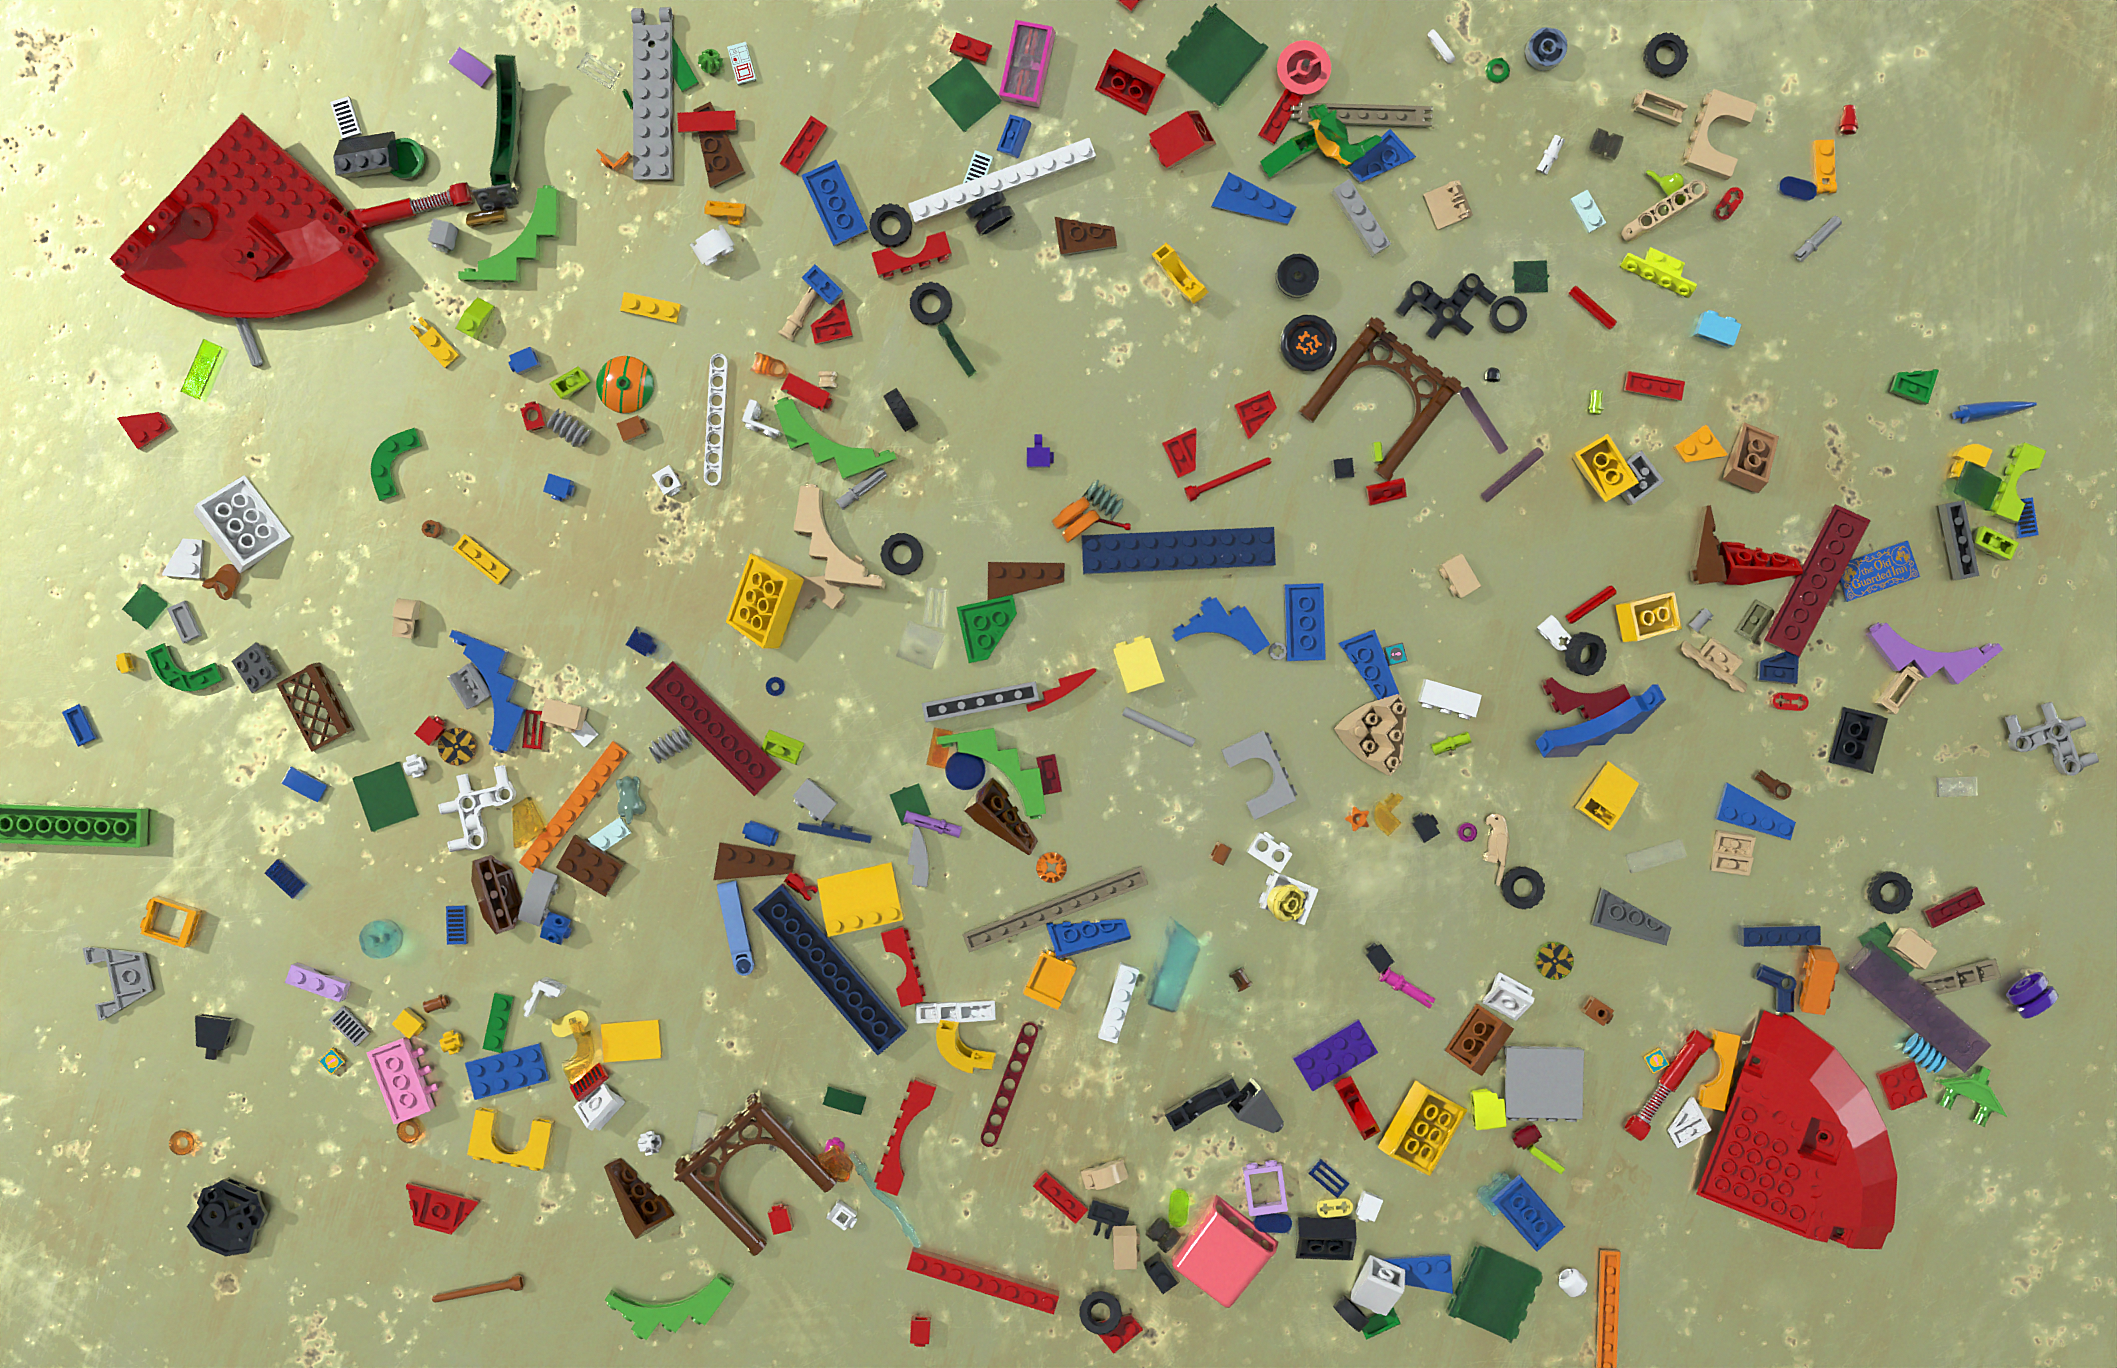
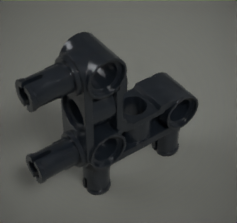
[1395,273,1497,340]

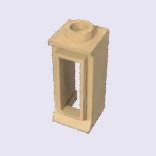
[1633,89,1688,127]
[1875,665,1924,714]

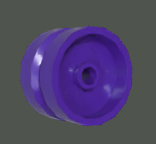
[2006,972,2059,1019]

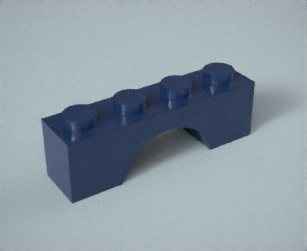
[1738,924,1821,947]

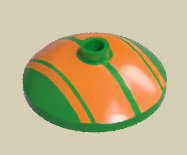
[596,356,654,414]

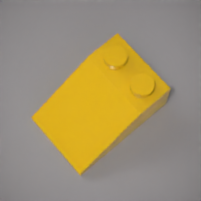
[1572,434,1639,503]
[1615,592,1682,642]

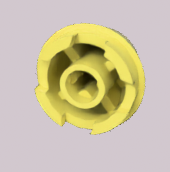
[1267,885,1305,922]

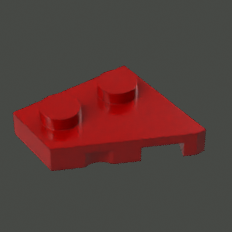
[811,299,853,345]
[1234,390,1277,439]
[117,412,172,450]
[1098,1313,1143,1354]

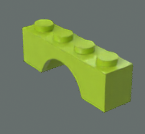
[1991,442,2046,524]

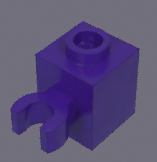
[1027,434,1054,468]

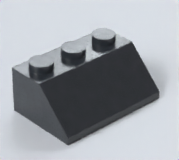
[333,131,399,179]
[1828,707,1888,774]
[1295,1217,1357,1261]

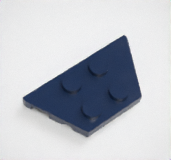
[797,821,872,843]

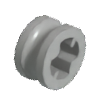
[1269,643,1287,660]

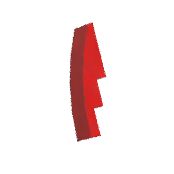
[1026,668,1096,712]

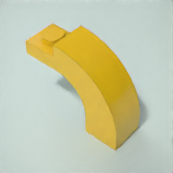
[1151,243,1209,304]
[936,1020,996,1074]

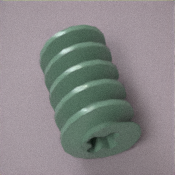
[1082,479,1124,520]

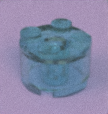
[359,919,403,959]

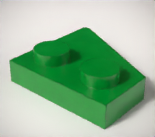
[1890,369,1939,405]

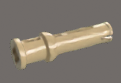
[778,287,819,342]

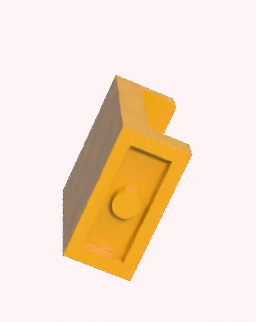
[1023,949,1077,1010]

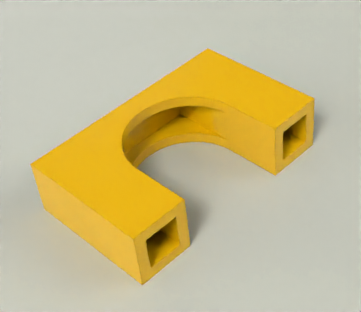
[467,1107,555,1171]

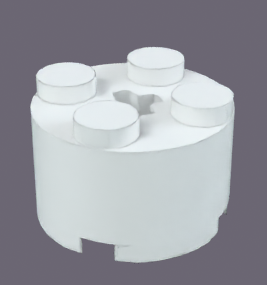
[690,225,735,266]

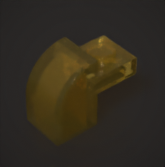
[1372,792,1404,836]

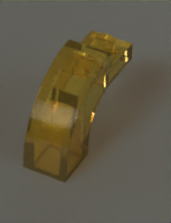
[562,1017,594,1085]

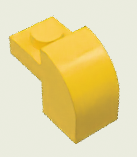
[1950,444,1993,481]

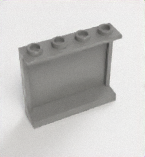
[1504,1046,1584,1122]

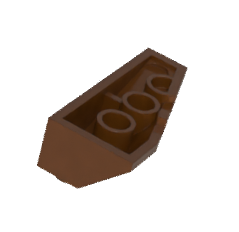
[604,1158,674,1239]

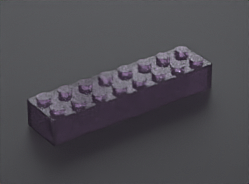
[1844,940,1991,1073]

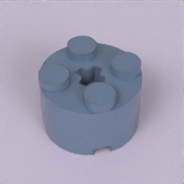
[1525,27,1567,71]

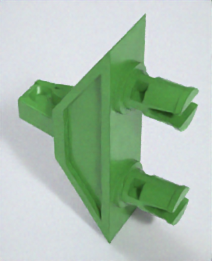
[1934,1066,2007,1127]

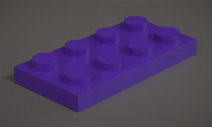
[1293,1019,1378,1092]

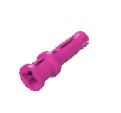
[1379,967,1435,1009]

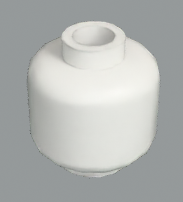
[1559,1269,1588,1297]

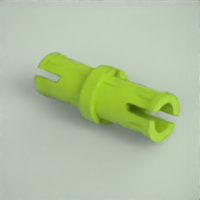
[1431,731,1472,756]

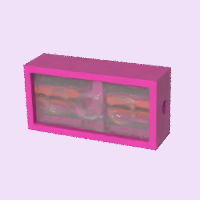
[999,20,1056,107]

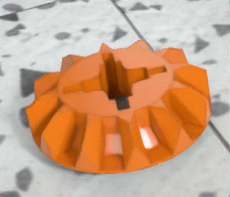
[1036,852,1067,883]

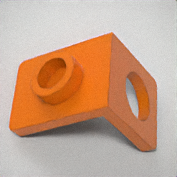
[596,148,632,172]

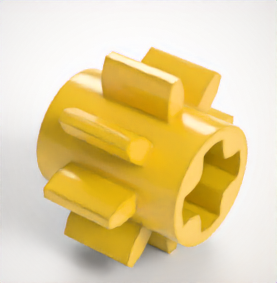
[440,1030,463,1055]

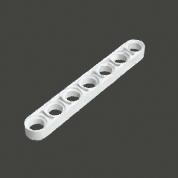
[704,353,728,486]

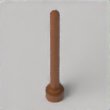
[432,1275,524,1303]

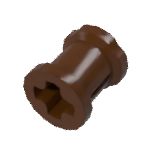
[1229,967,1253,992]

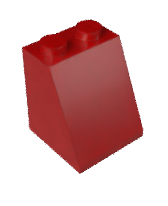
[1149,110,1216,168]

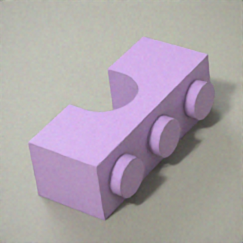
[285,962,352,1002]

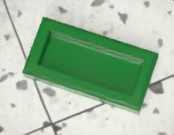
[1362,1307,1401,1340]

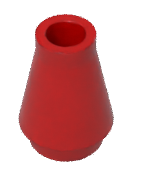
[1839,105,1859,135]

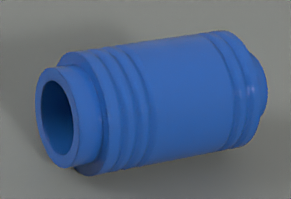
[742,820,779,847]

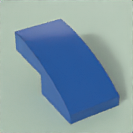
[281,766,327,802]

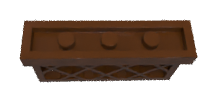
[276,662,354,752]

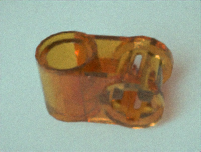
[750,352,789,379]
[818,1144,853,1183]

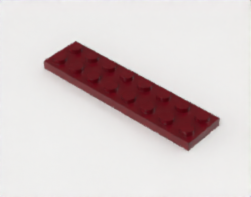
[1764,504,1871,658]
[646,661,782,796]

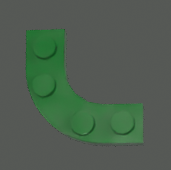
[371,427,422,501]
[146,643,224,691]

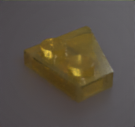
[512,797,547,848]

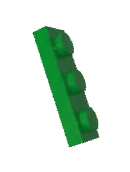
[482,992,514,1053]

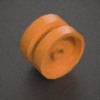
[1051,496,1101,543]

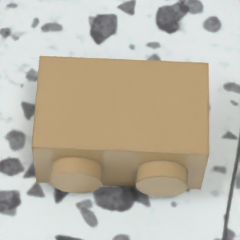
[1439,553,1481,598]
[540,698,587,733]
[1887,927,1937,970]
[1113,1226,1141,1270]

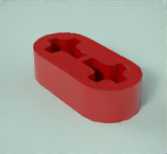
[1713,187,1744,221]
[1770,692,1809,711]

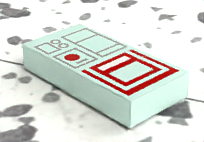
[727,42,756,85]

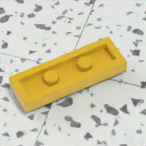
[620,292,681,324]
[453,534,511,585]

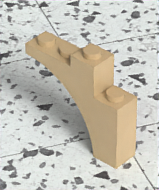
[795,555,864,610]

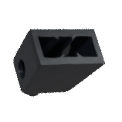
[195,1013,237,1060]
[1143,1251,1180,1294]

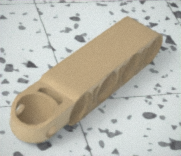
[1621,180,1709,242]

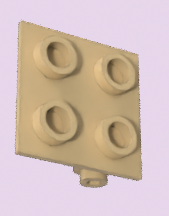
[1423,180,1473,230]

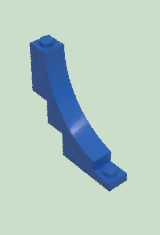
[449,630,527,753]
[1536,684,1666,758]

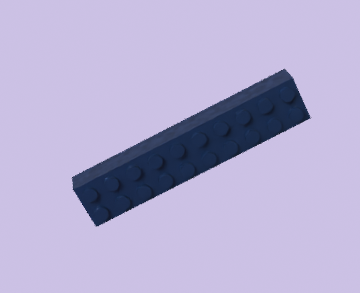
[1081,527,1276,575]
[752,883,908,1056]

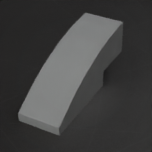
[908,825,929,887]

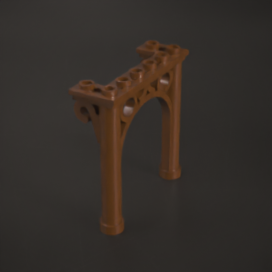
[1298,317,1463,481]
[674,1090,838,1256]

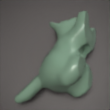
[616,776,646,824]

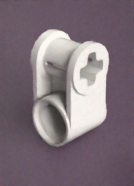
[1537,615,1571,651]

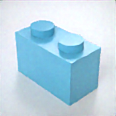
[1693,310,1741,348]

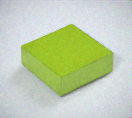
[1372,442,1383,463]

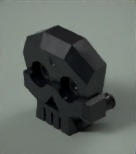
[187,1177,268,1257]

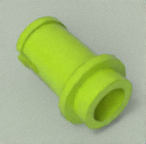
[1588,390,1603,415]

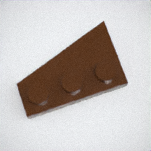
[1054,216,1117,256]

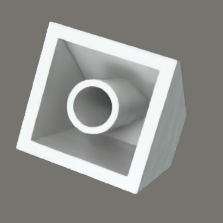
[1351,1255,1405,1316]

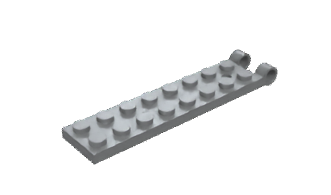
[631,7,673,181]

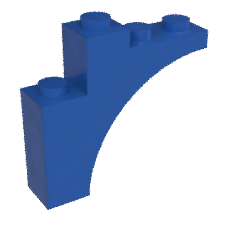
[1171,597,1270,655]

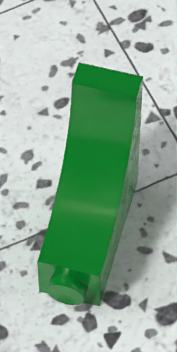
[1260,129,1320,178]

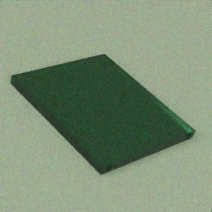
[927,57,1002,133]
[352,762,419,832]

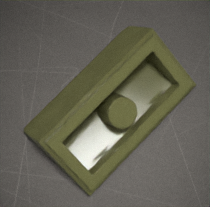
[1735,599,1775,643]

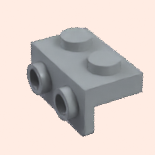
[448,662,491,710]

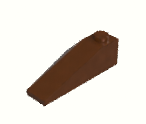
[1690,505,1727,585]
[964,777,1038,855]

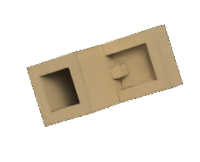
[392,598,421,639]
[1081,1159,1128,1190]

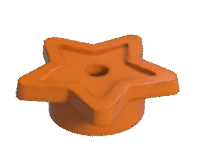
[1345,806,1369,831]

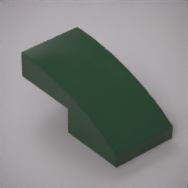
[822,1085,866,1115]

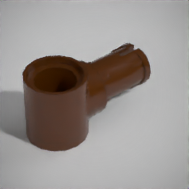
[1754,770,1792,801]

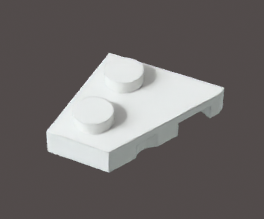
[162,539,204,578]
[1667,1097,1711,1148]

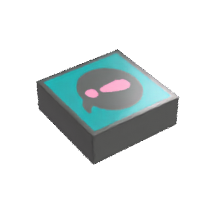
[1384,643,1408,666]

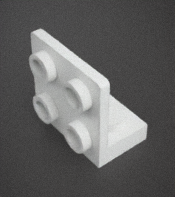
[742,399,782,439]
[523,976,567,1017]

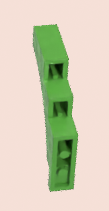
[458,185,560,283]
[774,397,897,480]
[936,728,1046,819]

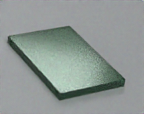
[1953,461,2002,511]

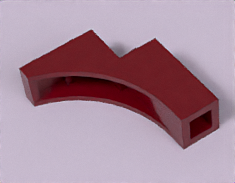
[1542,677,1631,721]

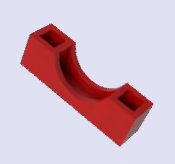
[871,231,952,279]
[880,926,926,1007]

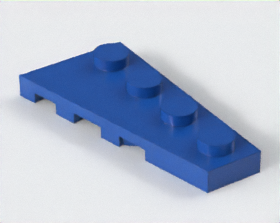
[1211,172,1297,225]
[1046,919,1131,959]

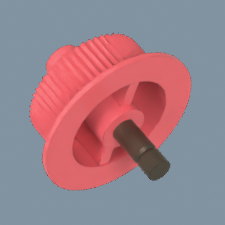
[1277,40,1331,95]

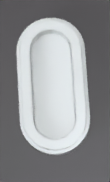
[1427,29,1456,64]

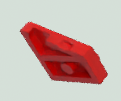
[1162,428,1197,478]

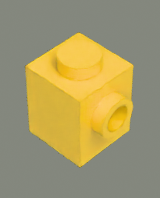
[392,1007,425,1039]

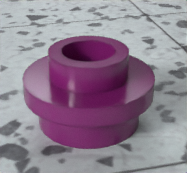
[1458,823,1477,842]

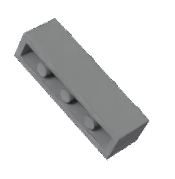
[1331,179,1391,257]

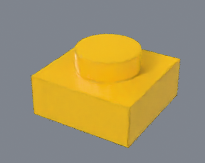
[116,653,135,674]

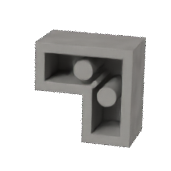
[1621,450,1664,505]

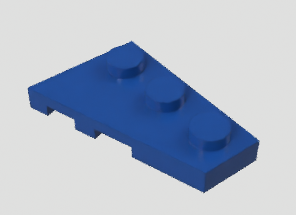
[1347,129,1416,183]

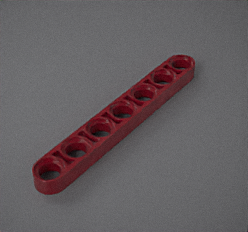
[981,1021,1038,1147]

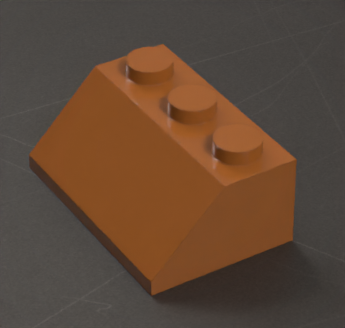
[1445,1004,1514,1076]

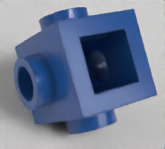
[540,912,572,945]

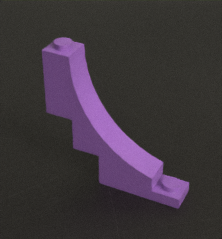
[1866,622,2004,684]

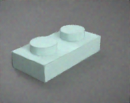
[1570,189,1606,233]
[588,817,631,851]

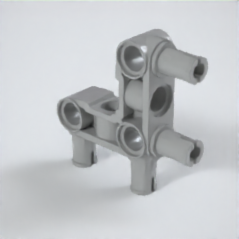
[2005,702,2099,776]

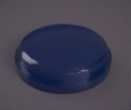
[945,752,986,790]

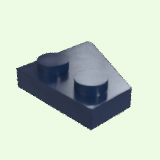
[1757,652,1799,685]

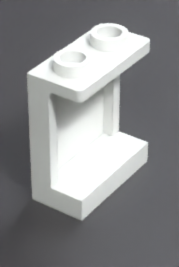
[1259,871,1318,925]

